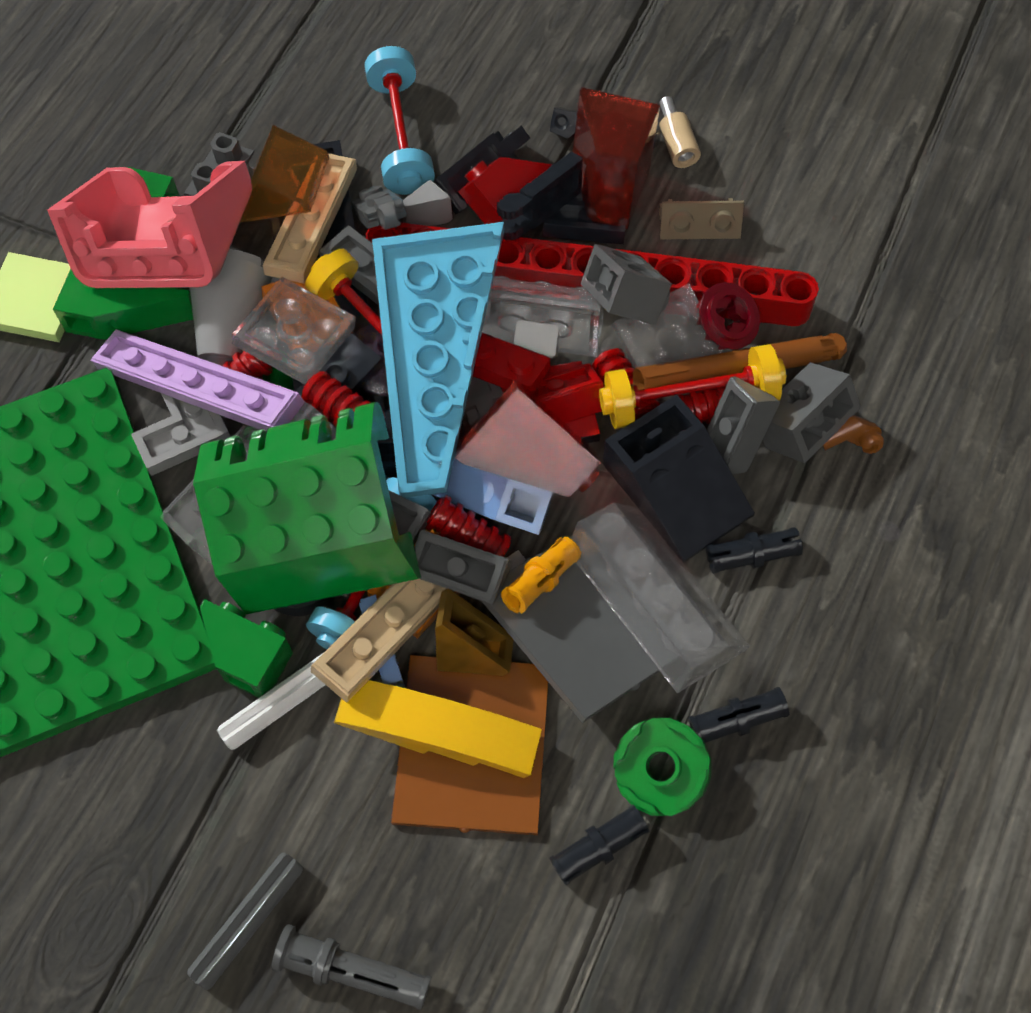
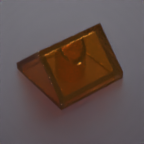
[240,125,330,223]

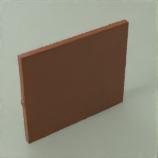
[391,655,548,836]

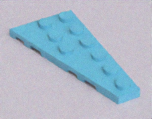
[372,222,505,498]

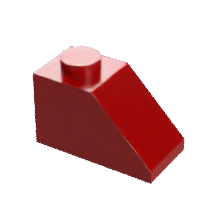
[458,157,552,224]

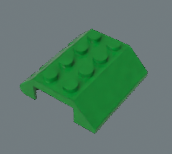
[193,402,421,615]

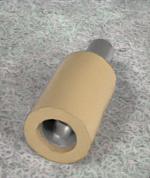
[659,96,701,168]

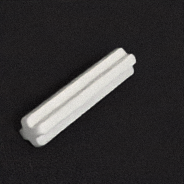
[217,653,325,750]

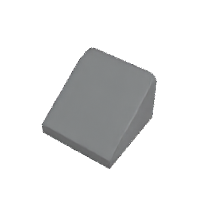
[403,180,453,226]
[514,320,559,358]

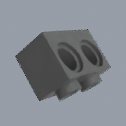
[580,244,672,325]

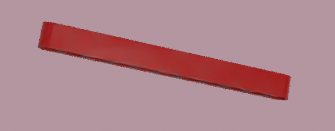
[366,222,819,326]

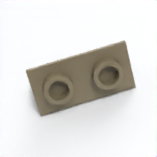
[659,198,744,239]

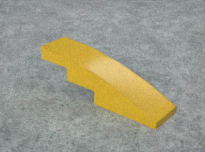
[334,680,542,778]

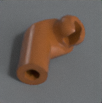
[822,415,884,454]

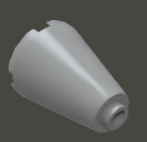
[190,249,272,366]

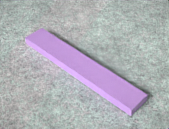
[90,329,305,432]

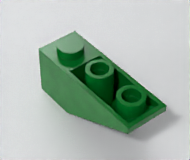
[53,268,193,340]

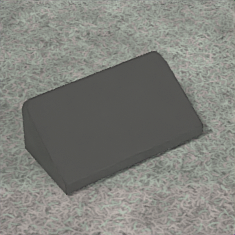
[707,376,780,474]
[414,530,513,605]

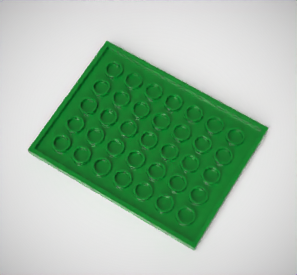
[0,368,217,758]

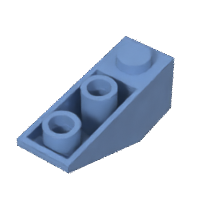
[432,454,556,535]

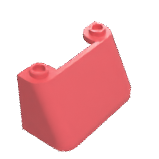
[47,161,252,288]

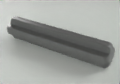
[187,852,303,990]

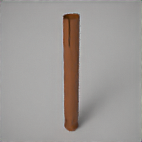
[632,333,847,390]

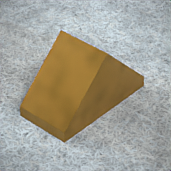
[435,588,514,676]

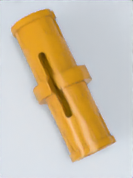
[501,537,581,614]

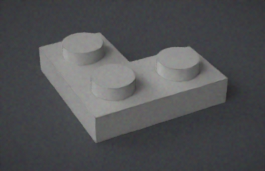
[131,393,230,476]

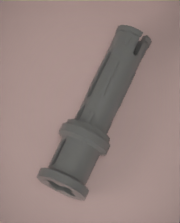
[271,924,432,1011]

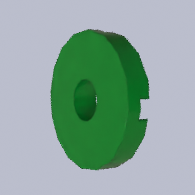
[613,718,711,816]

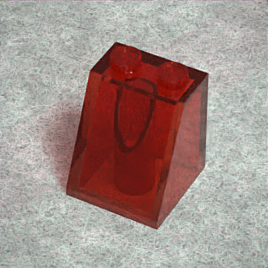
[573,87,660,229]
[455,379,601,497]

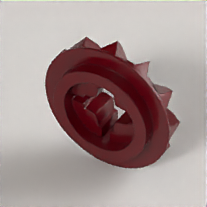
[695,282,760,350]

